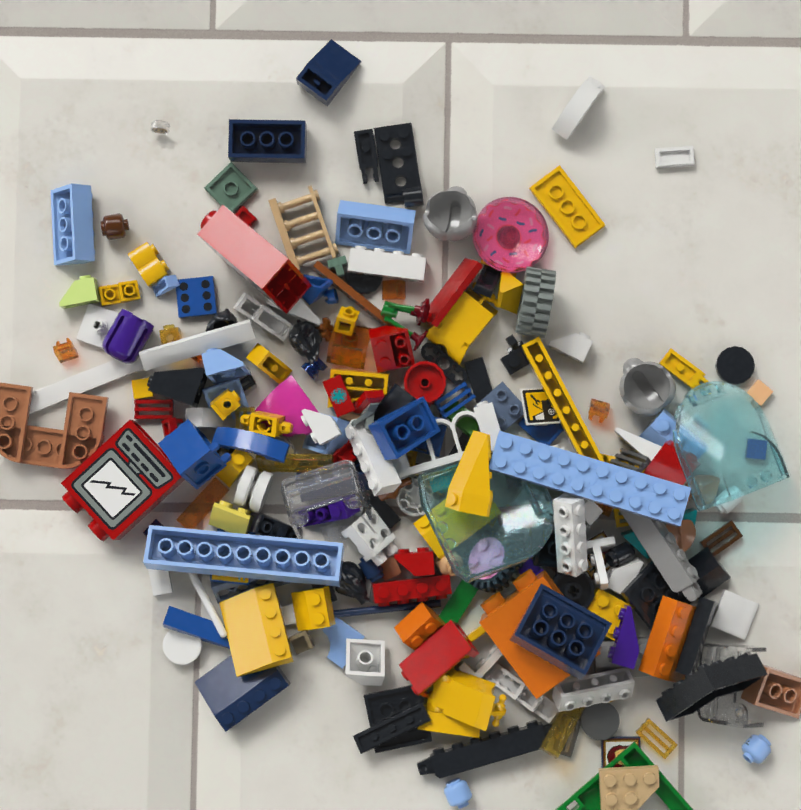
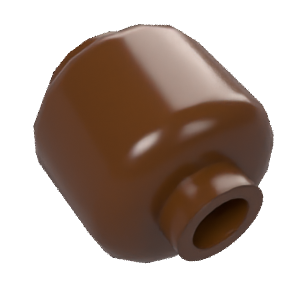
[100,213,129,240]

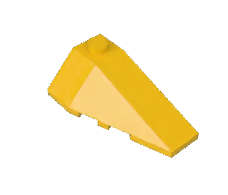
[445,430,493,517]

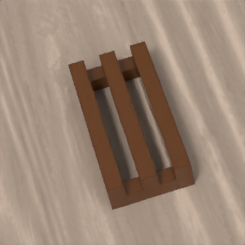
[699,520,743,556]

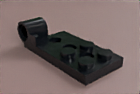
[374,123,424,208]

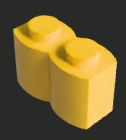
[128,242,169,287]

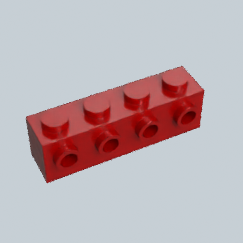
[371,574,452,607]

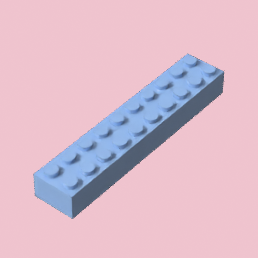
[489,430,691,527]
[143,525,344,587]

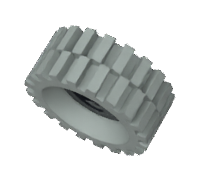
[515,266,556,338]

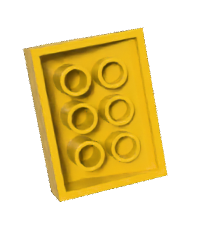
[219,583,294,677]

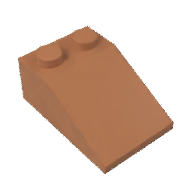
[741,665,801,719]

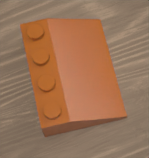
[638,596,696,682]

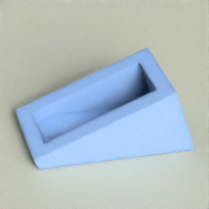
[152,275,180,297]

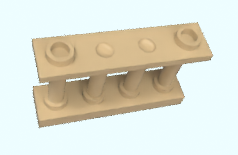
[268,185,339,272]

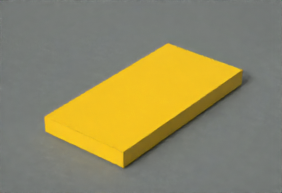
[529,165,606,248]

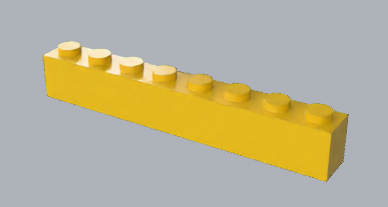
[521,337,604,461]

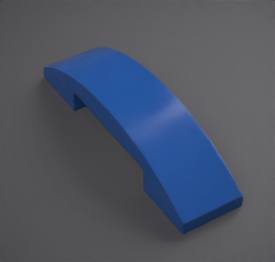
[211,427,290,463]

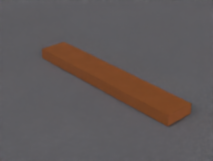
[313,261,395,327]

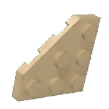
[599,765,659,810]

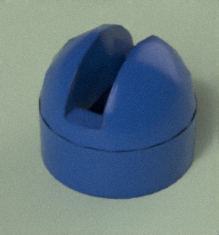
[323,288,339,304]

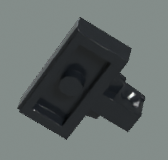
[500,334,533,375]

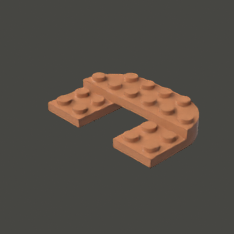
[0,383,109,469]

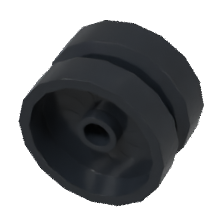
[553,572,594,608]

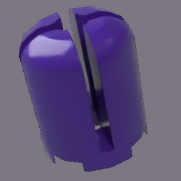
[102,309,154,364]

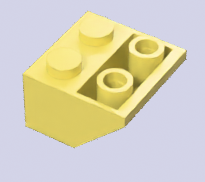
[208,500,254,534]

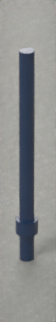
[333,599,441,618]

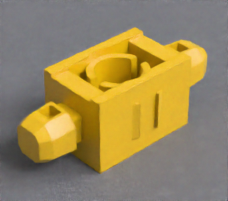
[240,411,293,437]

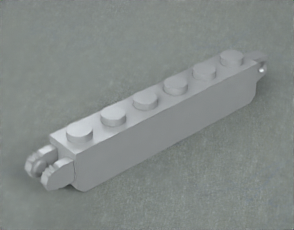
[620,510,702,602]

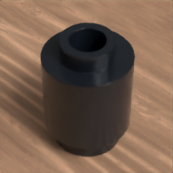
[605,542,635,567]

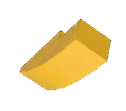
[417,711,480,738]

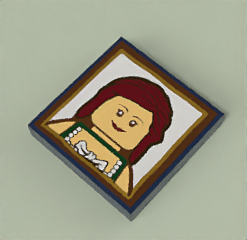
[601,736,640,768]

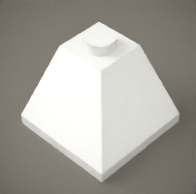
[345,638,385,686]

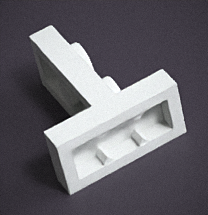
[586,536,616,590]
[458,644,503,679]

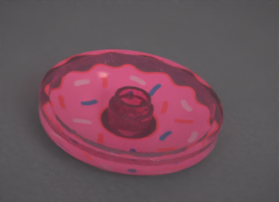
[473,197,549,273]

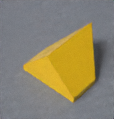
[496,269,523,314]

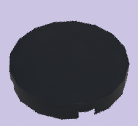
[715,346,755,385]

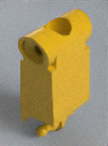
[426,282,498,365]
[426,668,507,731]

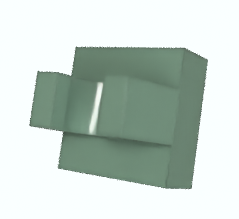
[327,256,348,277]

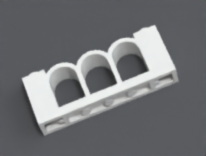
[392,401,501,480]

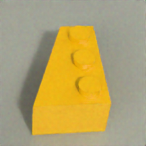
[327,368,389,408]

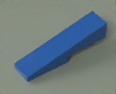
[163,606,230,649]

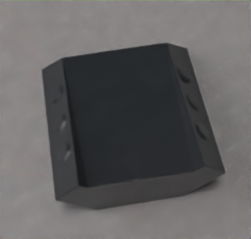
[374,383,416,421]

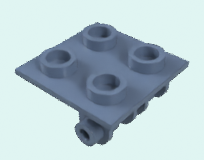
[474,381,524,432]

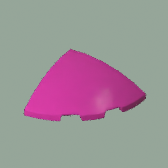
[254,375,319,437]

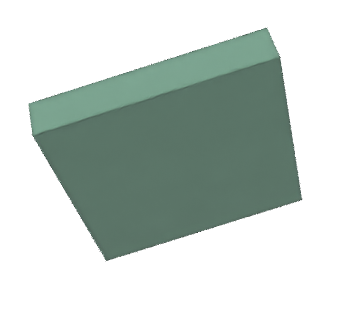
[204,162,258,213]

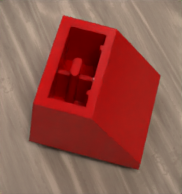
[368,325,415,373]
[394,547,435,576]

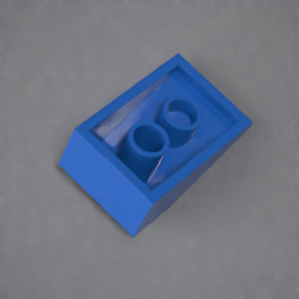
[368,396,441,460]

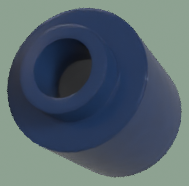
[358,556,384,583]

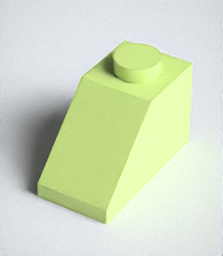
[59,275,101,309]

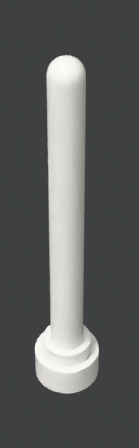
[188,573,227,638]

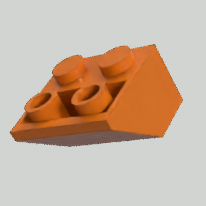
[394,602,445,650]

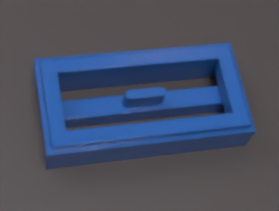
[434,382,476,419]

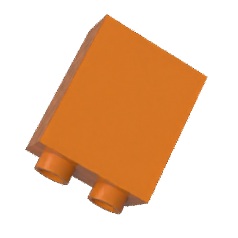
[479,569,601,699]

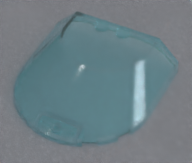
[673,381,791,511]
[418,455,554,583]

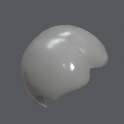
[423,186,477,241]
[619,358,676,416]

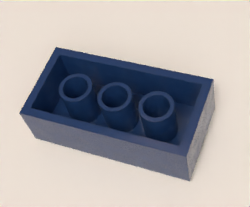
[228,119,307,163]

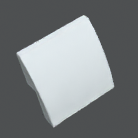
[710,590,759,640]

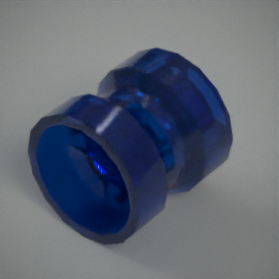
[301,356,328,380]

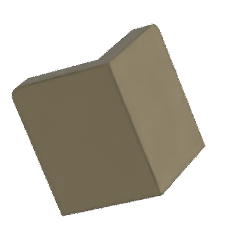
[288,630,315,655]

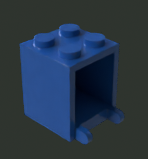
[158,419,231,490]

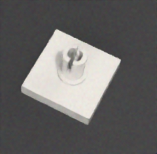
[76,303,118,348]

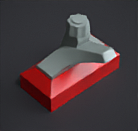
[351,390,384,431]

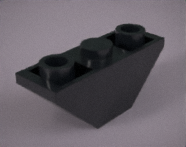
[252,513,303,539]

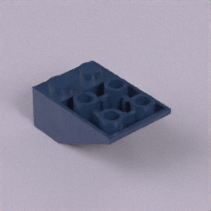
[296,39,361,107]

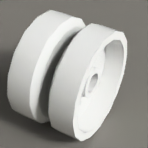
[233,465,274,514]

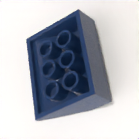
[510,584,612,680]
[194,655,291,732]

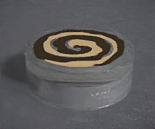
[150,120,170,134]

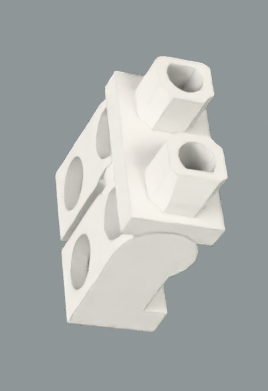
[341,507,398,567]

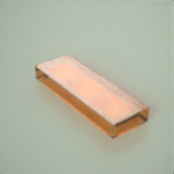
[176,477,230,529]

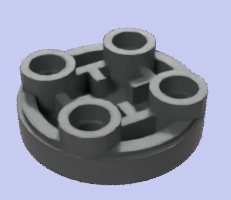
[580,703,620,740]

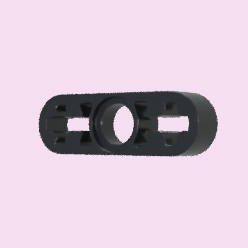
[421,343,467,385]

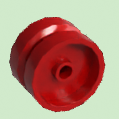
[404,361,446,407]

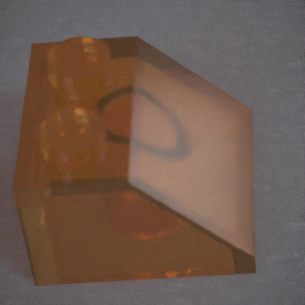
[326,321,372,370]

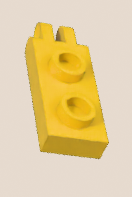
[659,348,710,392]

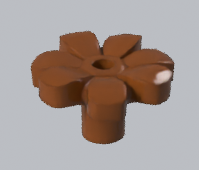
[316,317,333,342]

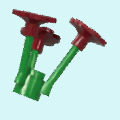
[381,298,430,351]

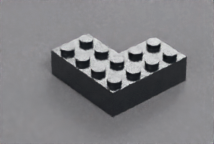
[656,653,767,722]

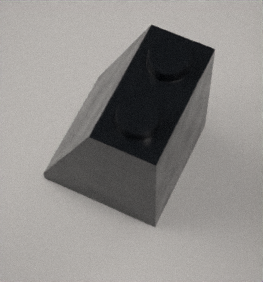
[147,368,208,408]

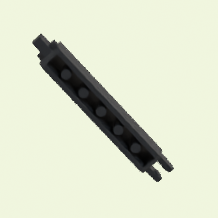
[417,720,560,778]

